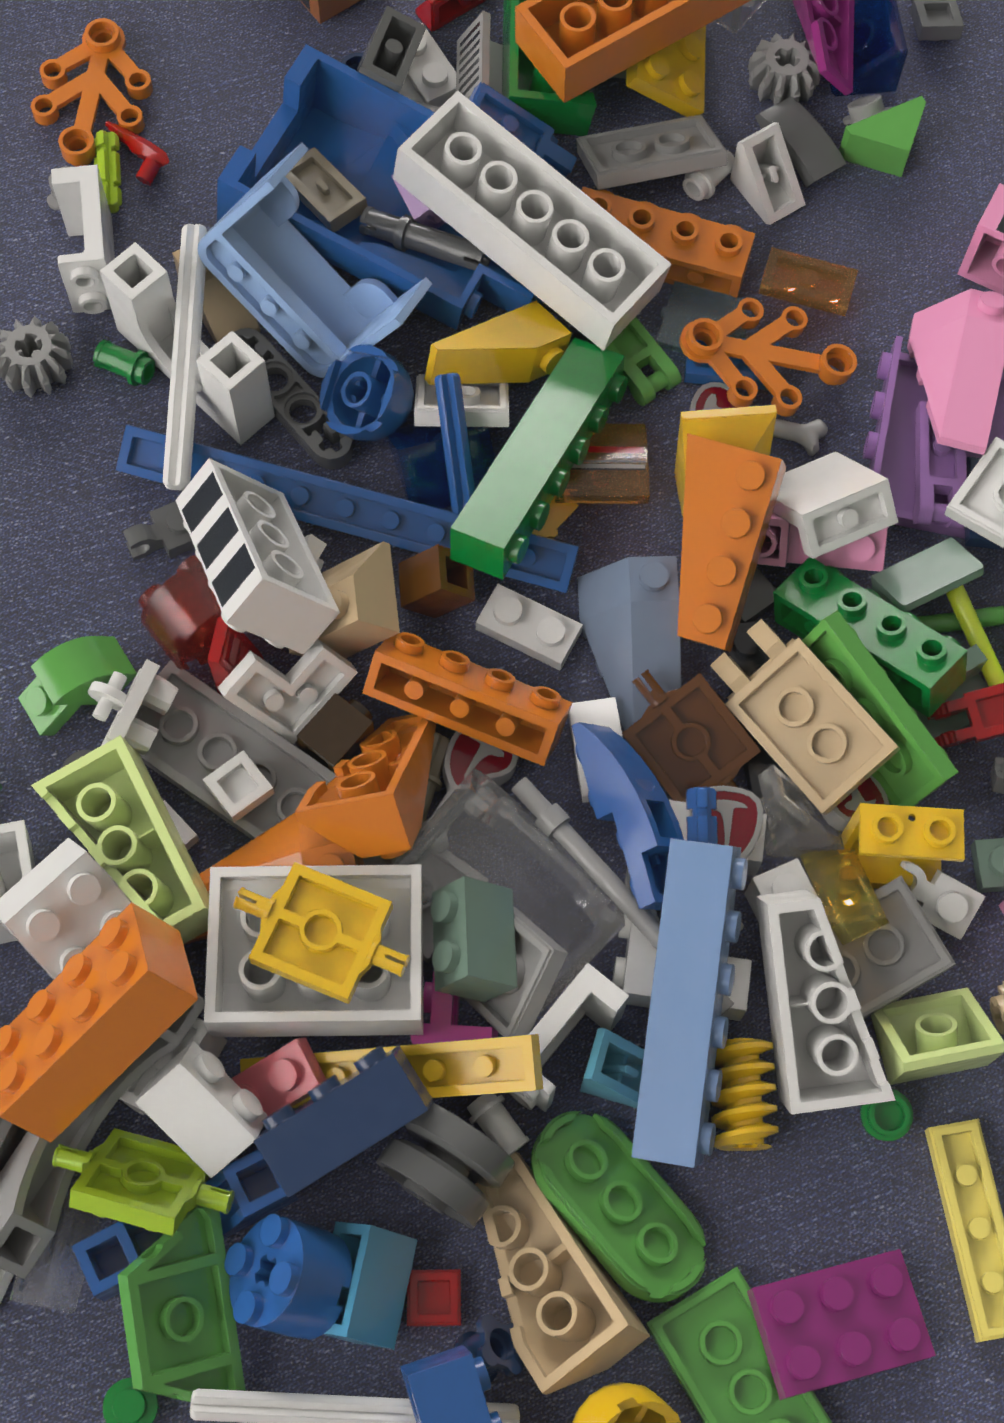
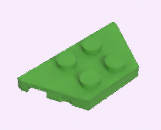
[117,1206,246,1403]

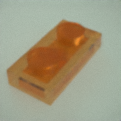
[758,247,858,317]

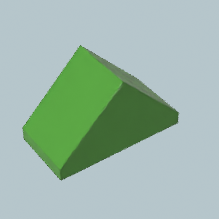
[839,96,926,177]

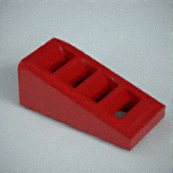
[207,616,265,695]

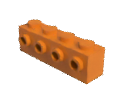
[581,187,756,302]
[362,632,573,766]

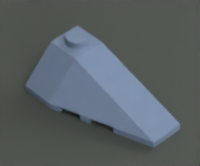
[577,556,681,748]

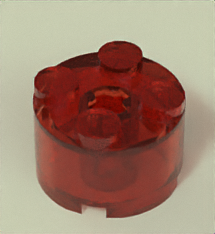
[138,555,221,670]

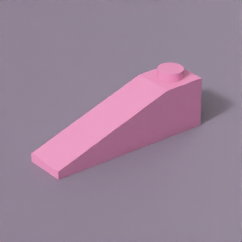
[907,289,1004,455]

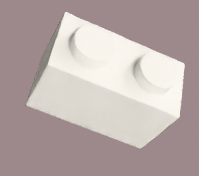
[135,1041,268,1178]

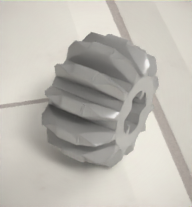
[748,33,821,105]
[0,315,73,398]

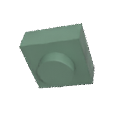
[970,838,1004,893]

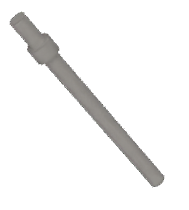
[511,777,734,1016]

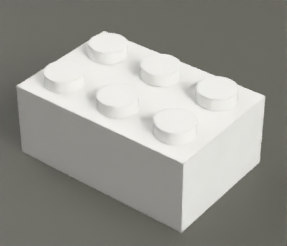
[0,838,131,980]

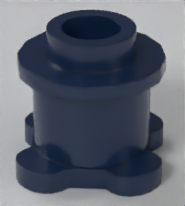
[454,1314,523,1382]

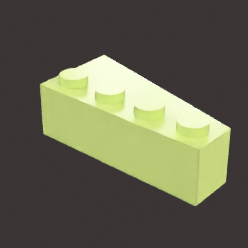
[31,735,209,944]

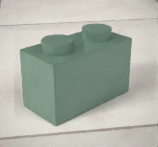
[431,876,518,1002]

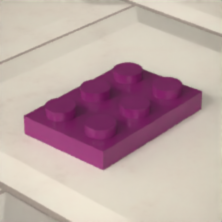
[747,1249,936,1400]

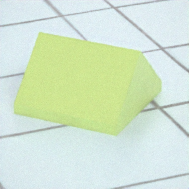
[871,987,1004,1085]

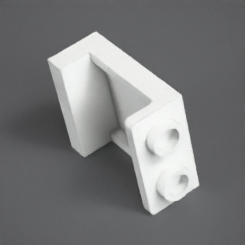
[51,165,115,314]
[773,451,898,559]
[509,963,629,1112]

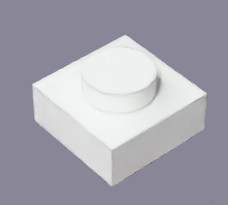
[203,750,275,823]

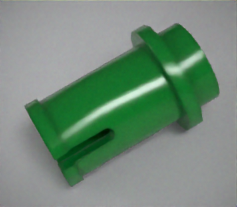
[93,339,156,386]

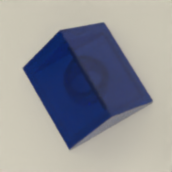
[829,0,908,97]
[387,425,495,509]

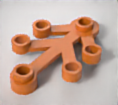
[30,18,153,167]
[679,298,857,417]

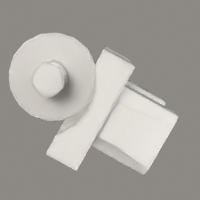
[88,659,179,756]

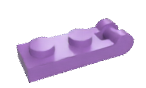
[913,401,967,529]

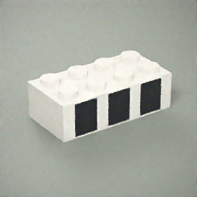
[175,458,340,655]

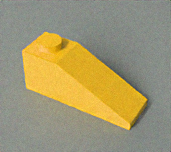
[424,301,572,385]

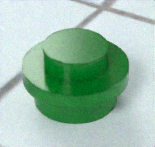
[860,1089,913,1141]
[103,1377,159,1423]

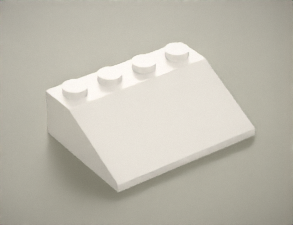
[204,864,423,1037]

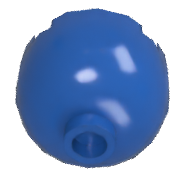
[319,345,414,442]

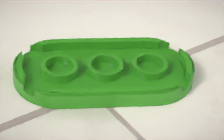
[531,1111,706,1303]

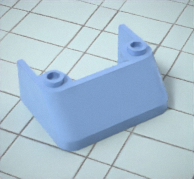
[198,143,432,378]

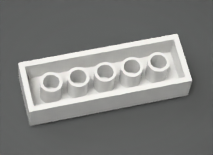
[393,91,672,351]

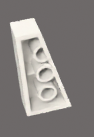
[756,889,896,1115]

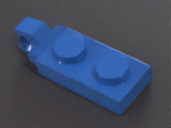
[469,82,577,177]

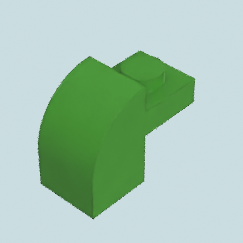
[18,636,137,736]

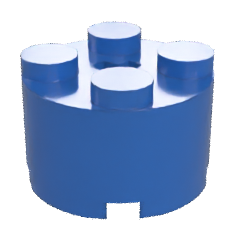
[224,1214,352,1340]

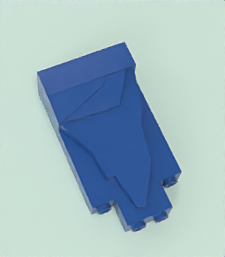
[217,44,544,330]

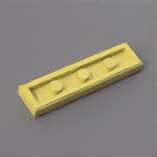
[925,1119,1004,1343]

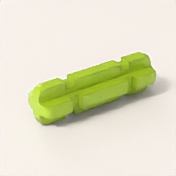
[94,130,122,213]

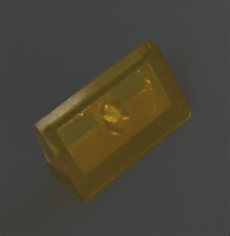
[800,848,889,945]

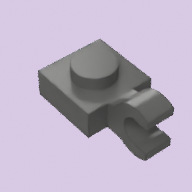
[123,501,195,560]

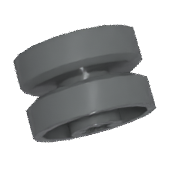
[376,1103,515,1229]

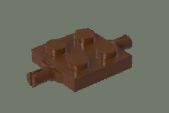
[622,669,761,802]

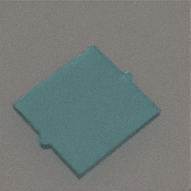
[656,281,748,353]

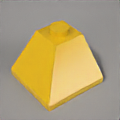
[674,405,777,516]

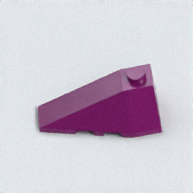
[792,0,854,96]

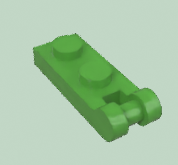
[595,317,682,406]

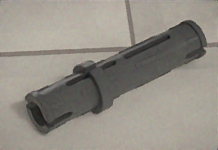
[359,206,491,271]

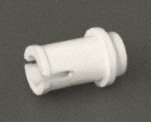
[683,150,735,201]
[467,1094,530,1156]

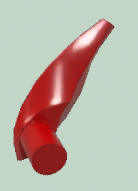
[105,121,170,186]

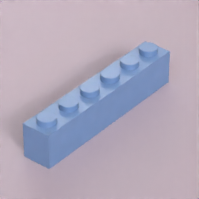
[631,838,748,1168]

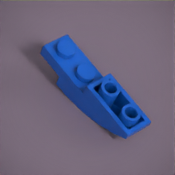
[571,722,684,910]

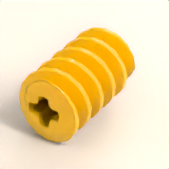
[711,1038,779,1151]

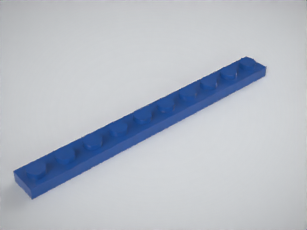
[116,425,580,593]

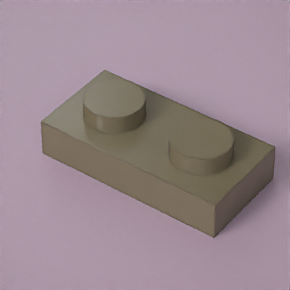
[285,147,368,233]

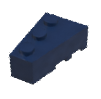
[253,1046,434,1198]

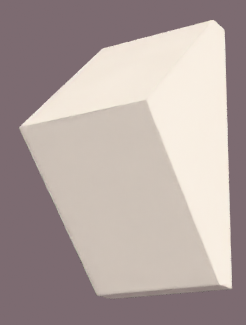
[730,122,806,225]

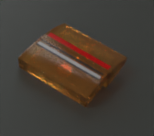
[555,423,650,504]

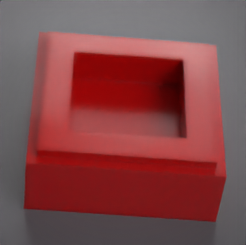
[407,1269,461,1327]

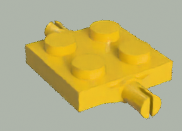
[233,862,410,1004]

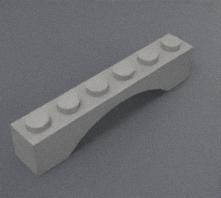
[0,993,205,1279]

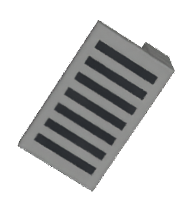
[456,11,503,99]

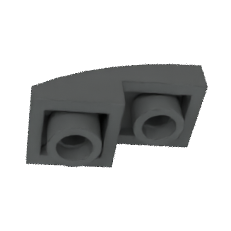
[755,97,847,187]

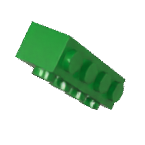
[773,557,968,717]

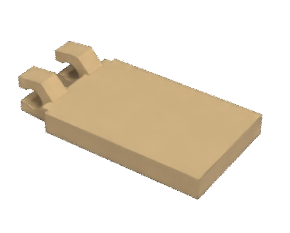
[710,619,901,816]

